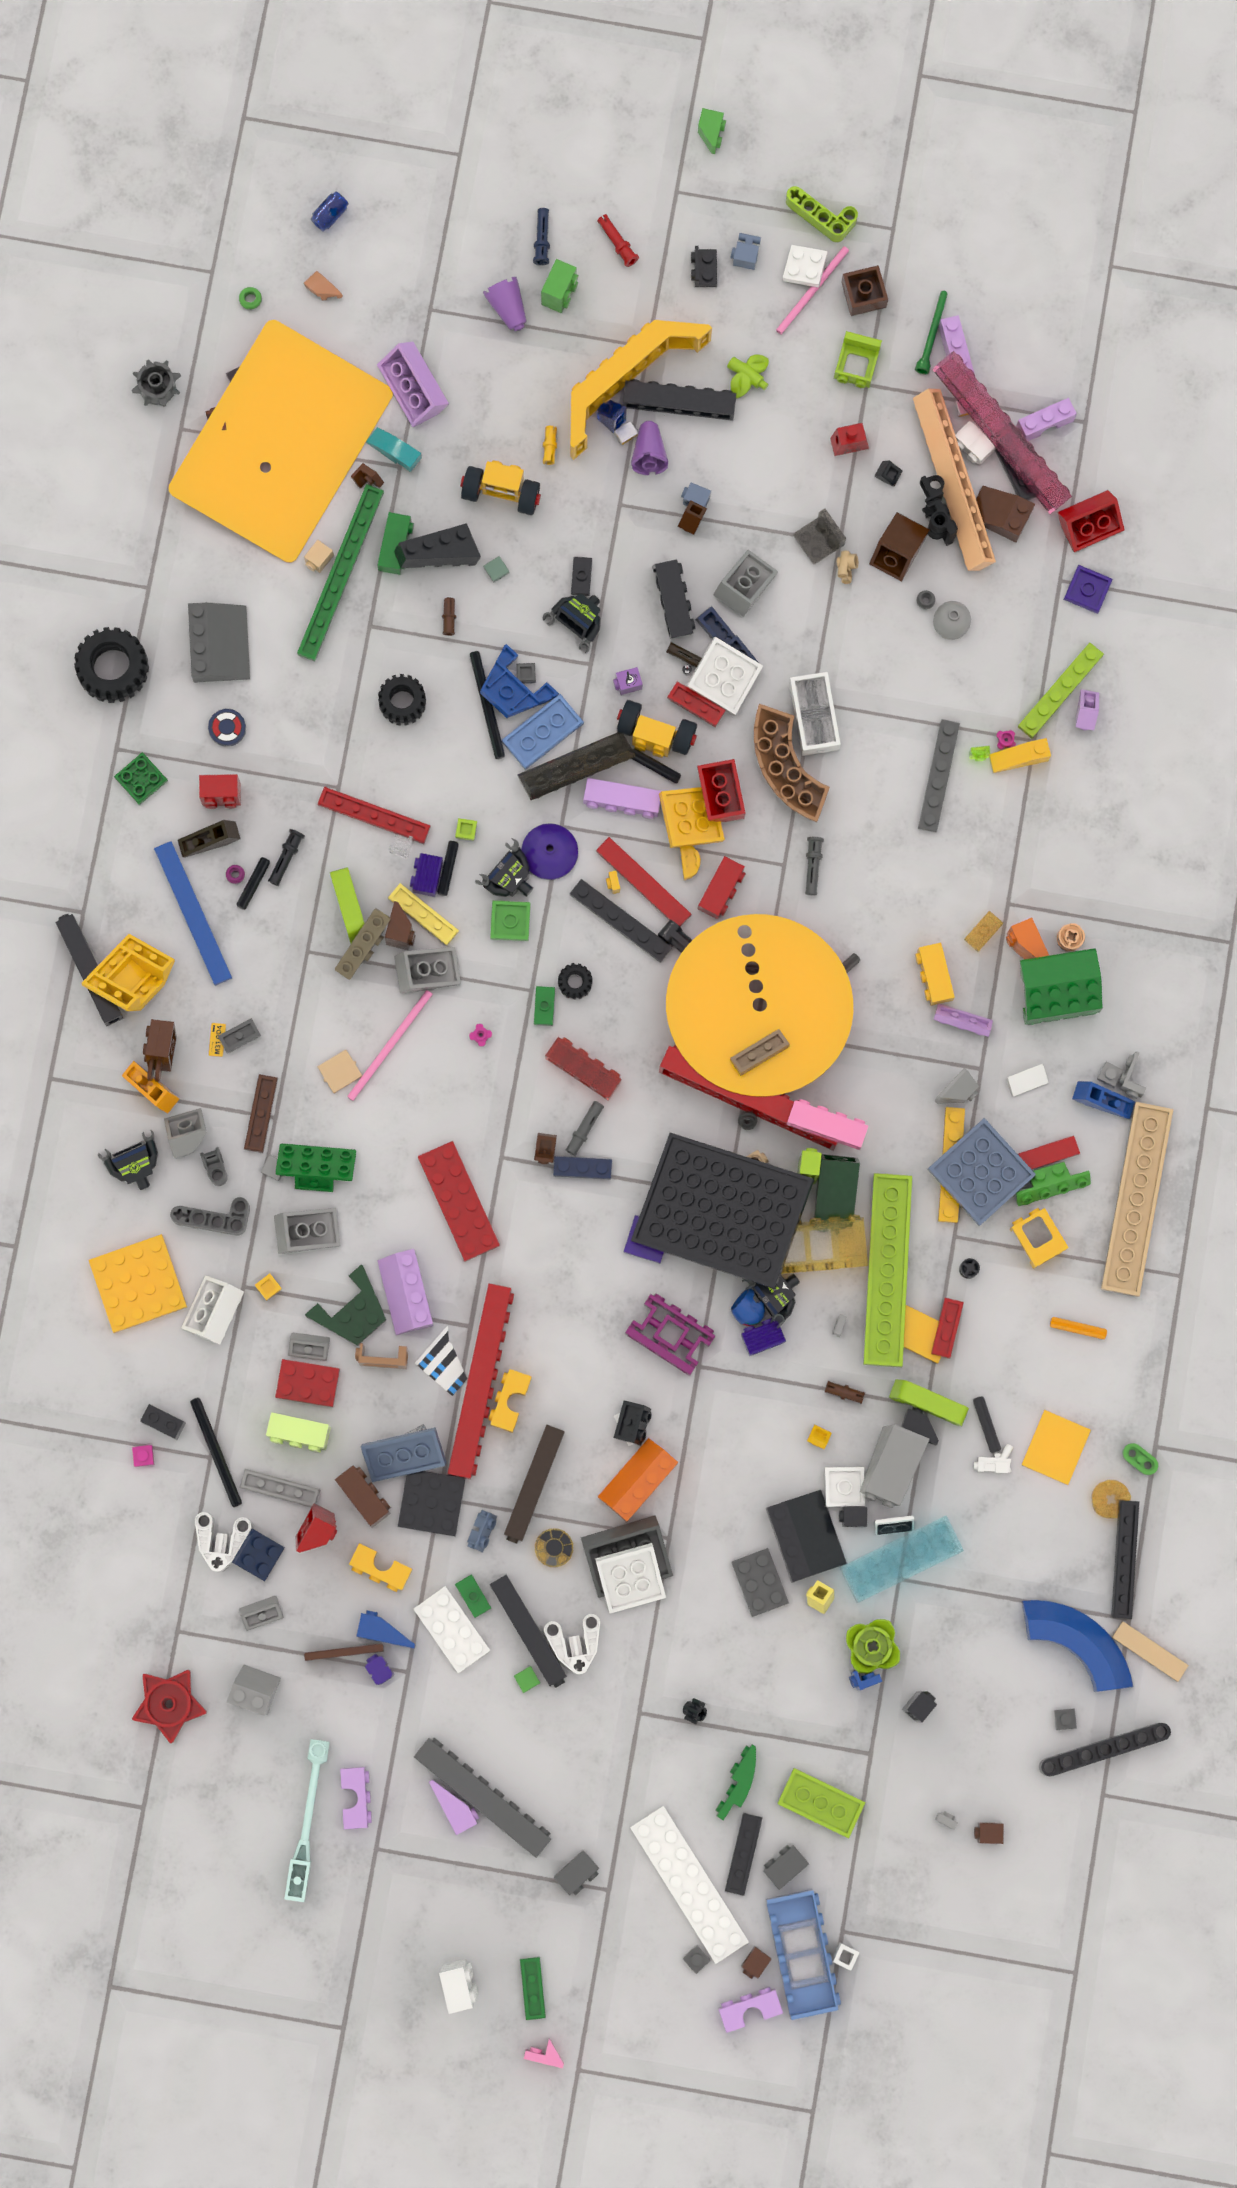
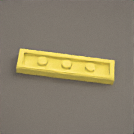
[388,883,459,946]

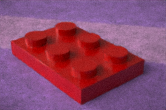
[275,1359,340,1407]

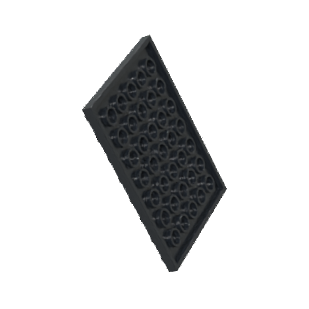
[631,1132,814,1289]

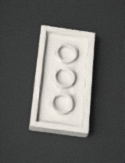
[414,1586,490,1674]

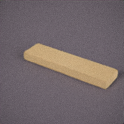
[1112,1621,1189,1682]

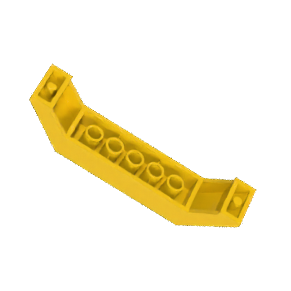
[570,320,712,460]

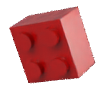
[199,774,241,809]

